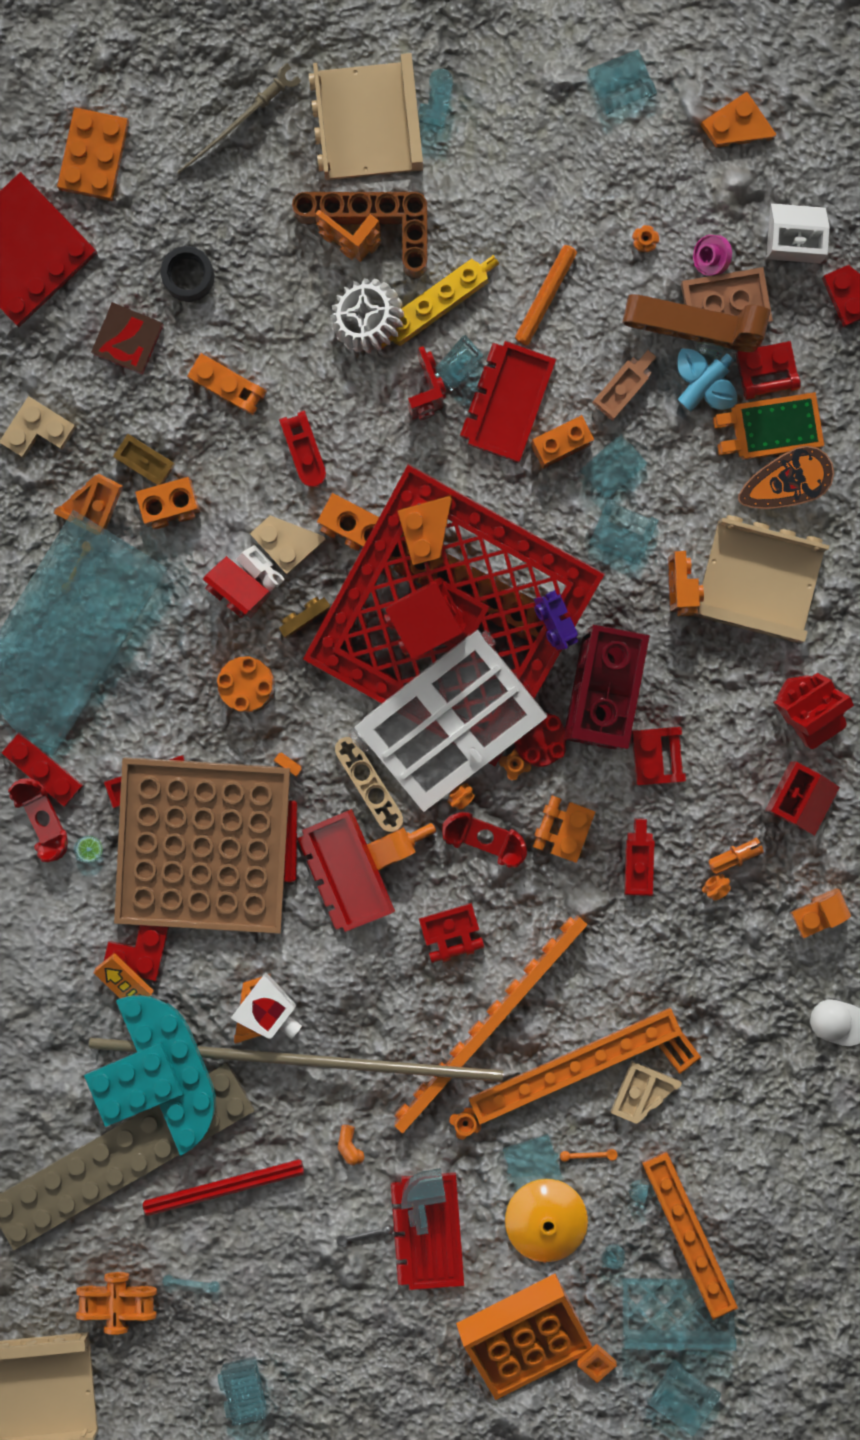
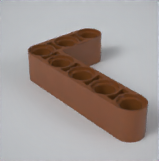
[292,192,427,278]
[622,294,770,352]

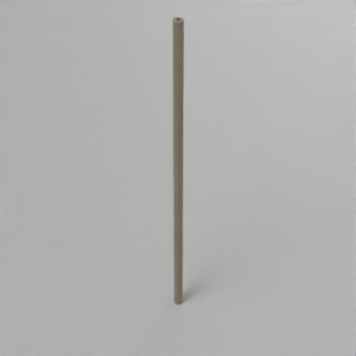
[89,1038,503,1082]

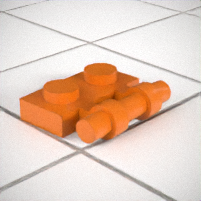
[533,795,596,863]

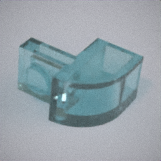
[401,1168,446,1235]

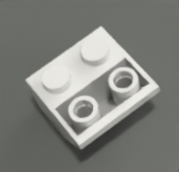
[766,204,830,264]

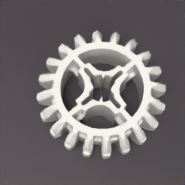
[330,278,404,354]

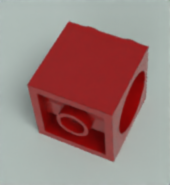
[384,577,467,659]

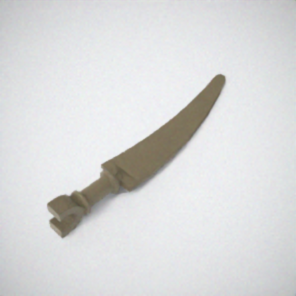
[177,63,301,174]

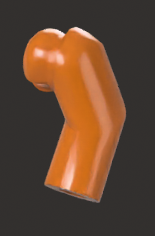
[338,1124,365,1166]

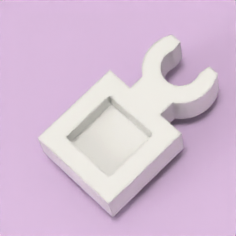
[236,545,285,592]

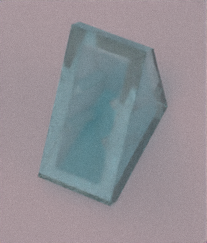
[435,335,484,391]

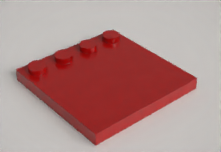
[0,171,98,328]

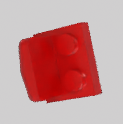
[773,673,854,749]

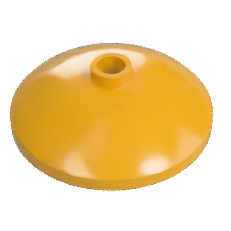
[505,1178,588,1262]

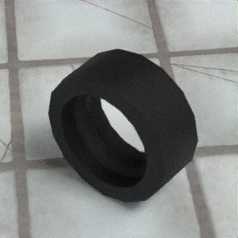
[160,246,215,302]

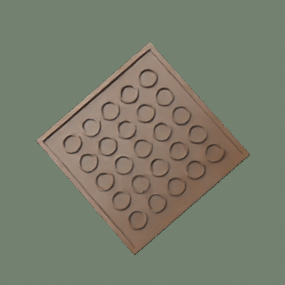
[114,757,290,933]

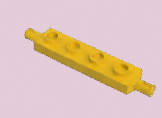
[381,255,499,349]

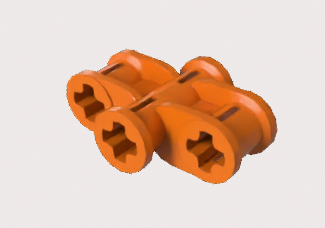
[76,1272,157,1335]

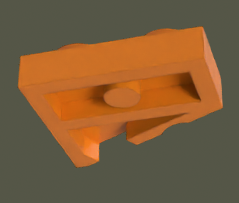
[701,92,777,147]
[398,496,452,565]

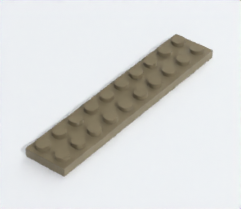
[0,1062,255,1251]

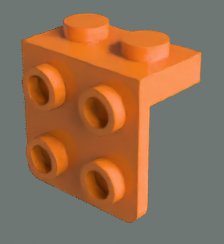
[315,210,381,262]

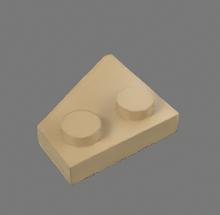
[250,515,326,575]
[610,1061,682,1124]

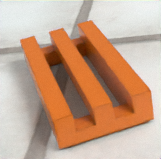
[658,1032,702,1074]

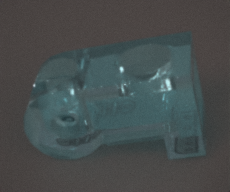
[418,69,453,128]

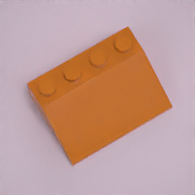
[456,1274,593,1400]

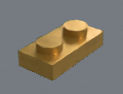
[113,434,175,485]
[279,597,331,639]

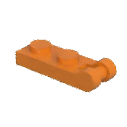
[187,353,267,415]

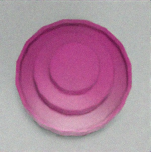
[693,234,732,276]

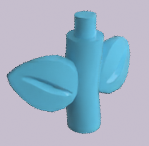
[677,348,737,412]

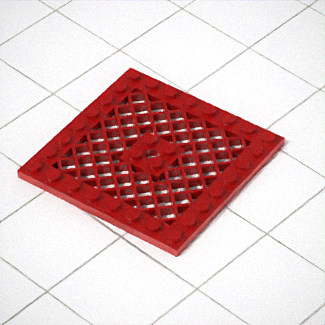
[303,464,605,767]

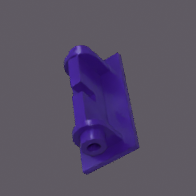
[534,590,578,650]

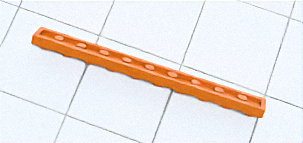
[394,915,588,1134]

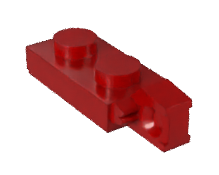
[624,818,655,896]

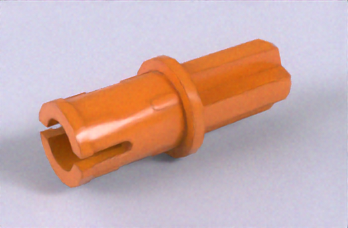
[708,837,764,874]

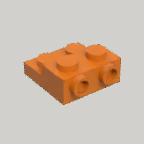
[668,551,704,616]

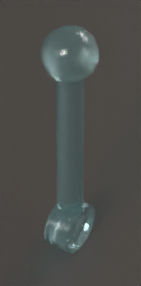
[162,1274,220,1292]

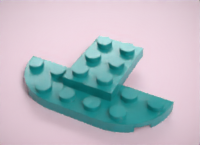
[84,995,216,1156]

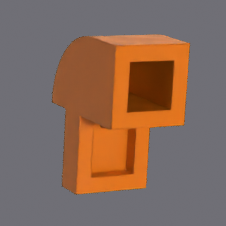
[790,888,851,939]

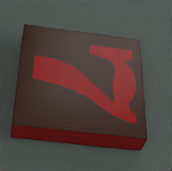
[91,302,164,375]

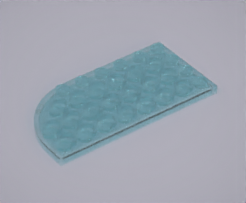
[0,510,169,756]

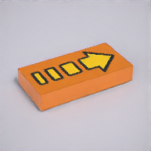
[93,953,154,998]

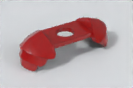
[8,778,68,862]
[442,812,527,868]

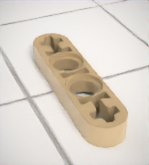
[335,737,403,832]

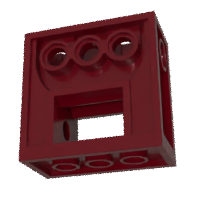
[563,624,650,750]

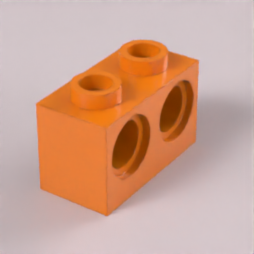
[531,415,594,469]
[135,477,200,529]

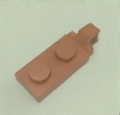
[592,350,656,421]

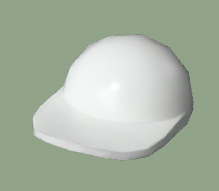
[810,999,860,1046]

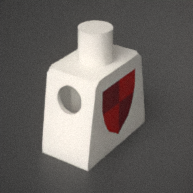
[231,973,302,1039]

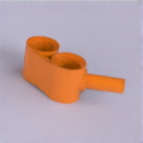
[367,823,436,870]

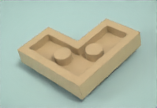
[0,396,76,458]

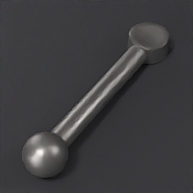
[337,1224,393,1246]

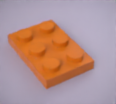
[57,107,129,201]

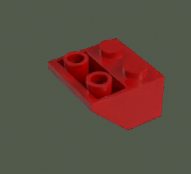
[203,556,271,619]
[765,762,840,836]

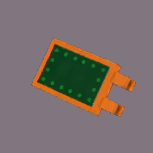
[713,392,825,460]

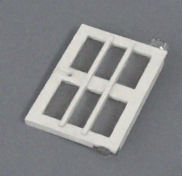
[348,629,547,812]

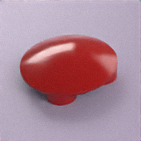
[514,712,566,767]

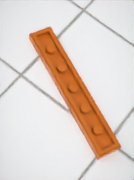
[642,1151,738,1320]

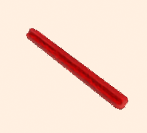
[143,1159,304,1216]

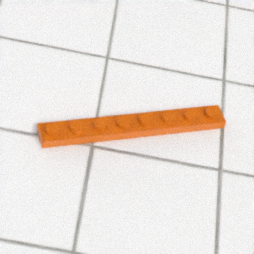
[469,1007,683,1124]

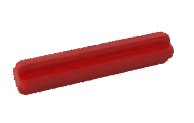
[284,800,297,882]

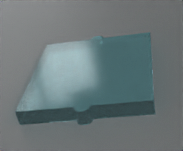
[502,1133,563,1192]

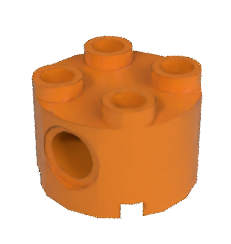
[217,656,275,712]

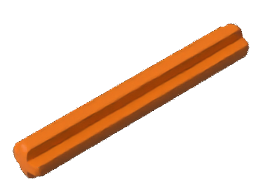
[515,245,577,345]

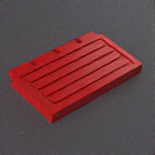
[459,341,556,463]
[297,809,395,932]
[390,1172,464,1290]

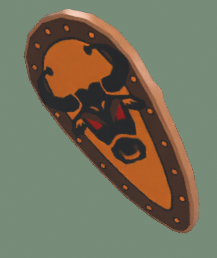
[738,446,835,509]

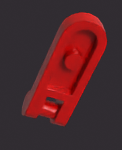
[279,410,326,488]

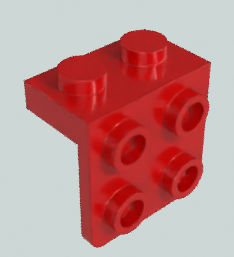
[408,346,446,421]

